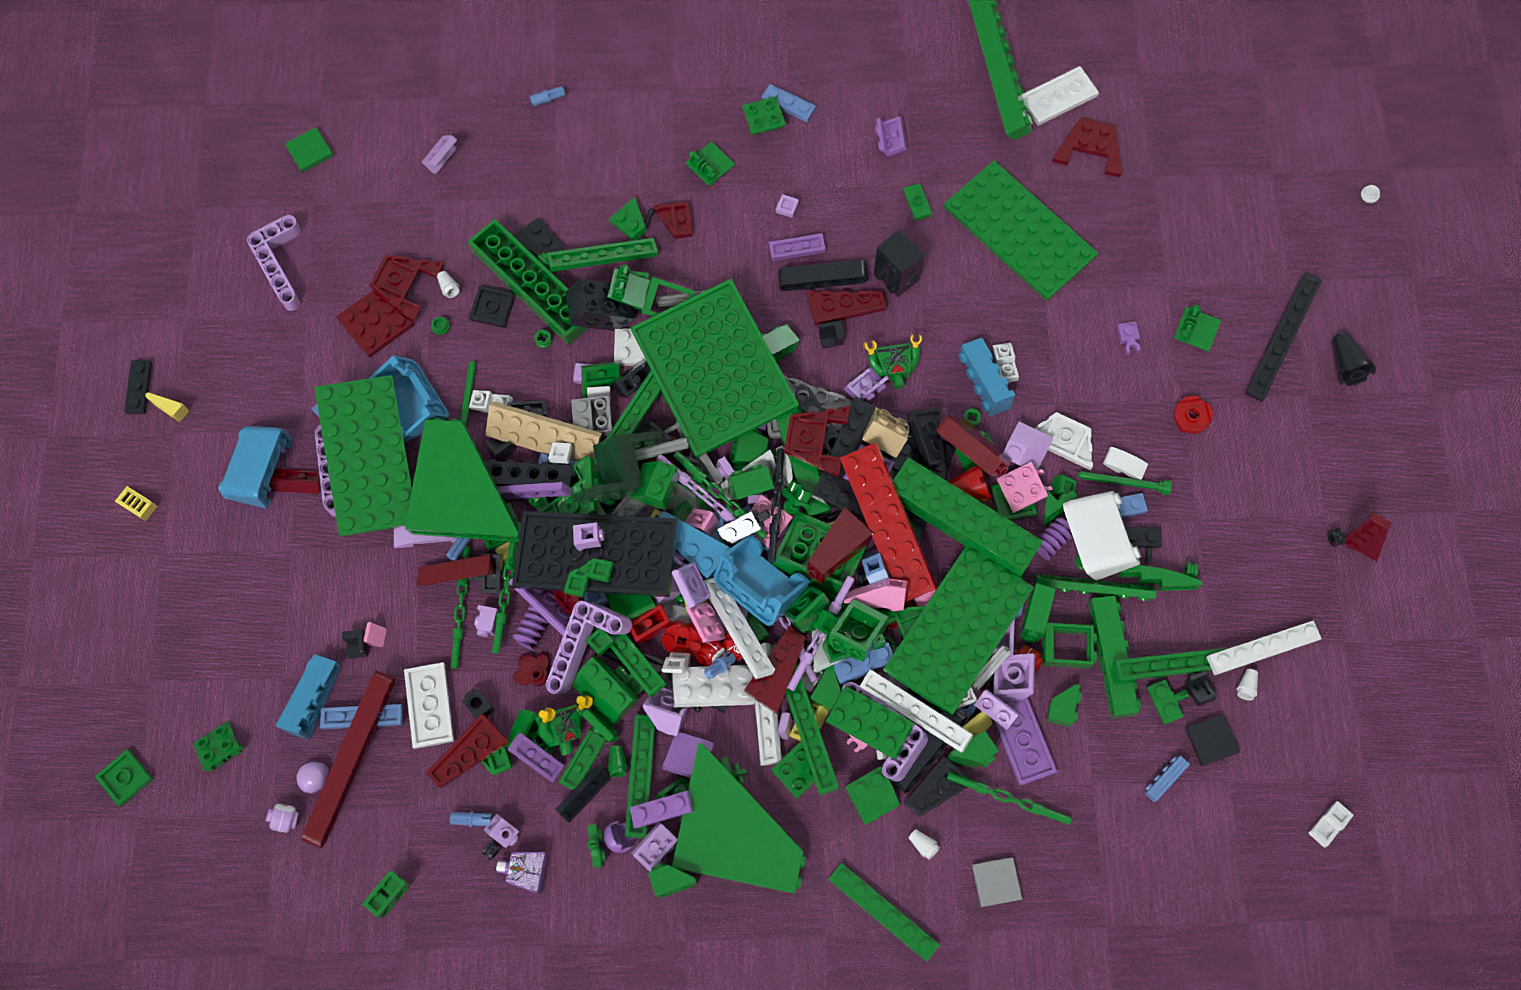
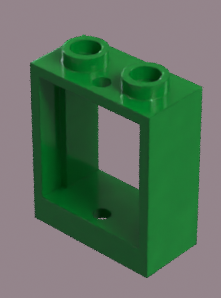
[640,277,695,317]
[1019,583,1056,643]
[828,599,888,662]
[1042,623,1097,669]

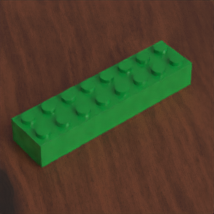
[467,218,595,346]
[893,457,1043,578]

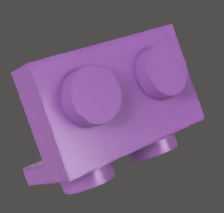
[875,116,907,157]
[844,367,889,403]

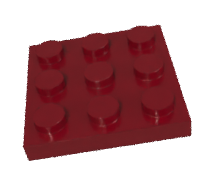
[336,290,414,358]

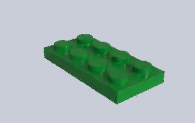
[826,686,915,760]

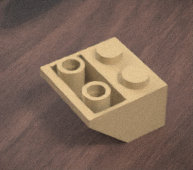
[862,408,910,458]

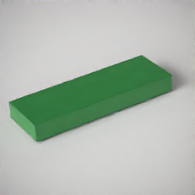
[559,729,607,790]

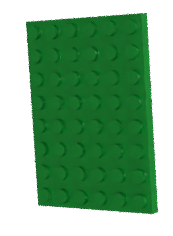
[630,279,799,458]

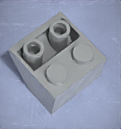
[571,396,612,438]

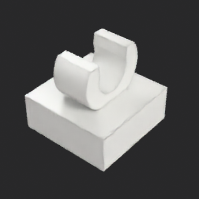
[548,442,573,464]

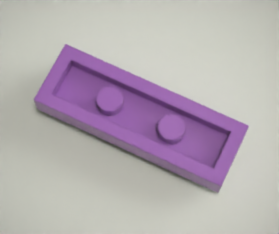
[769,233,826,261]
[507,733,564,783]
[630,791,694,828]

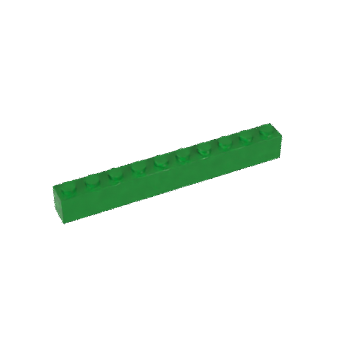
[968,0,1033,141]

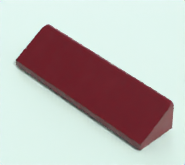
[268,468,321,494]
[417,554,494,587]

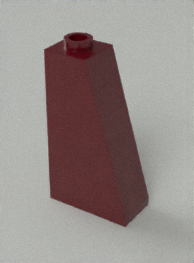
[936,416,1011,477]
[807,507,873,584]

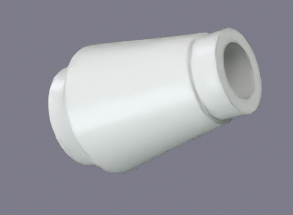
[437,271,459,298]
[1237,669,1258,700]
[909,829,940,860]

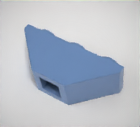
[862,548,891,584]

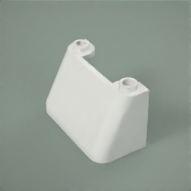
[1063,491,1141,581]

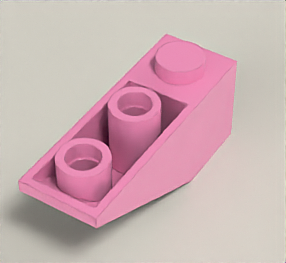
[844,578,907,611]

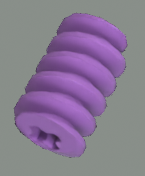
[1037,518,1072,561]
[513,606,549,650]

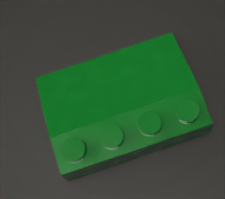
[773,511,867,596]

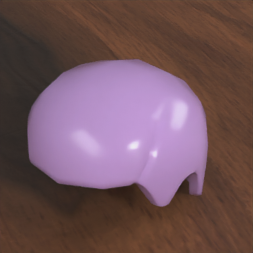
[296,762,330,793]

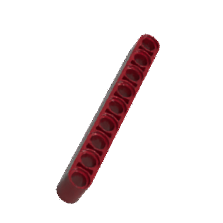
[301,670,396,848]

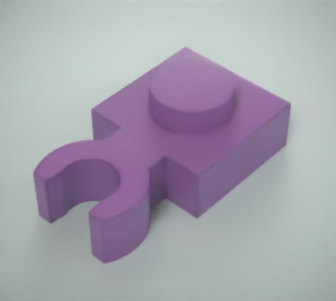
[1116,322,1140,355]

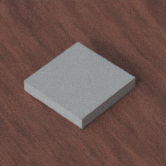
[972,857,1022,907]

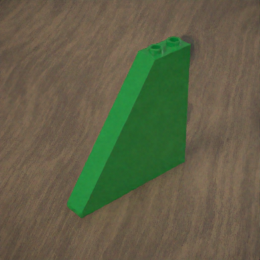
[405,418,520,542]
[672,743,806,894]

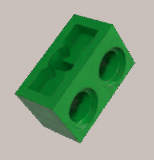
[362,870,411,919]

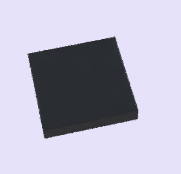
[469,286,515,328]
[1185,714,1240,766]

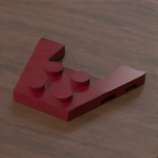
[1052,117,1122,178]
[370,255,444,323]
[784,406,850,477]

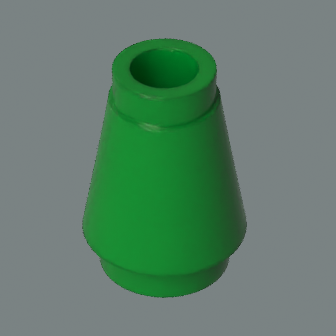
[608,745,628,777]

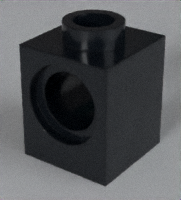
[462,688,495,719]

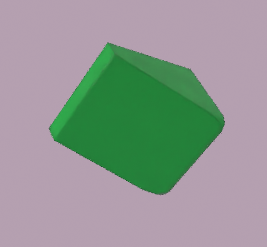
[1050,475,1077,497]

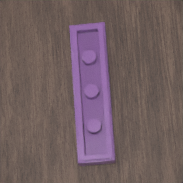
[497,482,572,500]

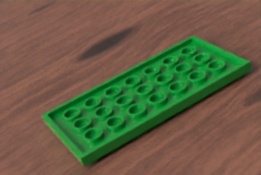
[943,160,1098,301]
[314,375,412,537]
[883,545,1034,716]

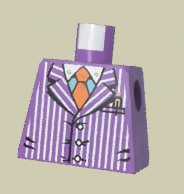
[496,852,548,894]

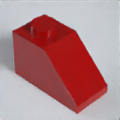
[630,604,671,644]

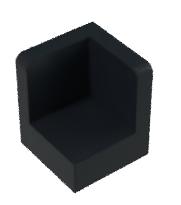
[819,321,845,349]
[485,440,514,462]
[342,629,368,659]

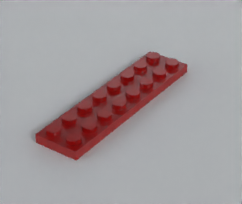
[840,442,938,602]

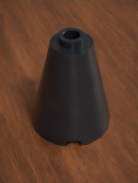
[1332,333,1376,386]

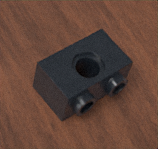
[611,361,651,398]

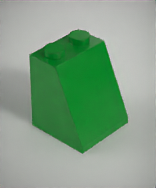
[605,594,656,626]

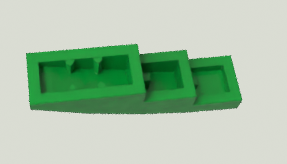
[1117,565,1202,591]

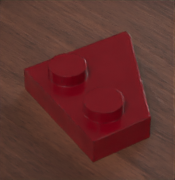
[654,202,693,239]

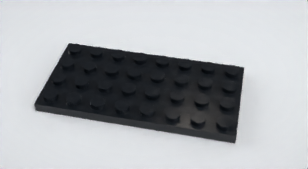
[512,511,679,597]

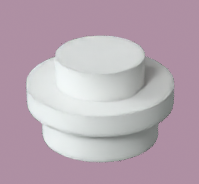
[1361,185,1380,203]

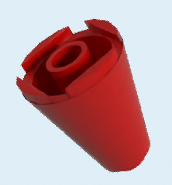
[949,465,991,502]

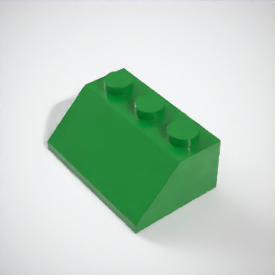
[572,657,640,728]

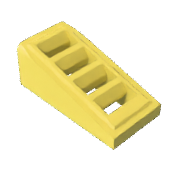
[145,392,189,422]
[115,486,158,522]

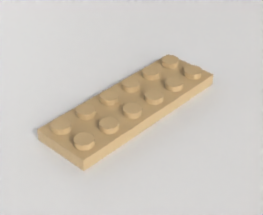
[485,401,602,462]

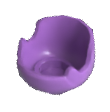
[604,821,635,853]

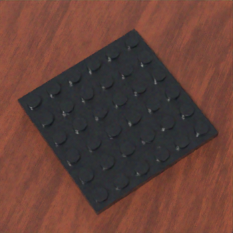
[811,397,956,543]

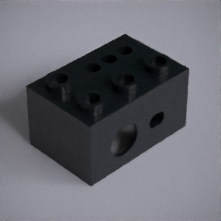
[874,229,924,297]
[566,278,634,331]

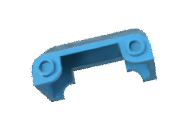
[368,355,449,443]
[219,426,293,509]
[713,534,810,626]

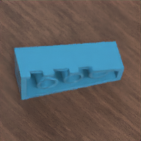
[958,338,1015,417]
[657,511,730,579]
[276,654,341,740]

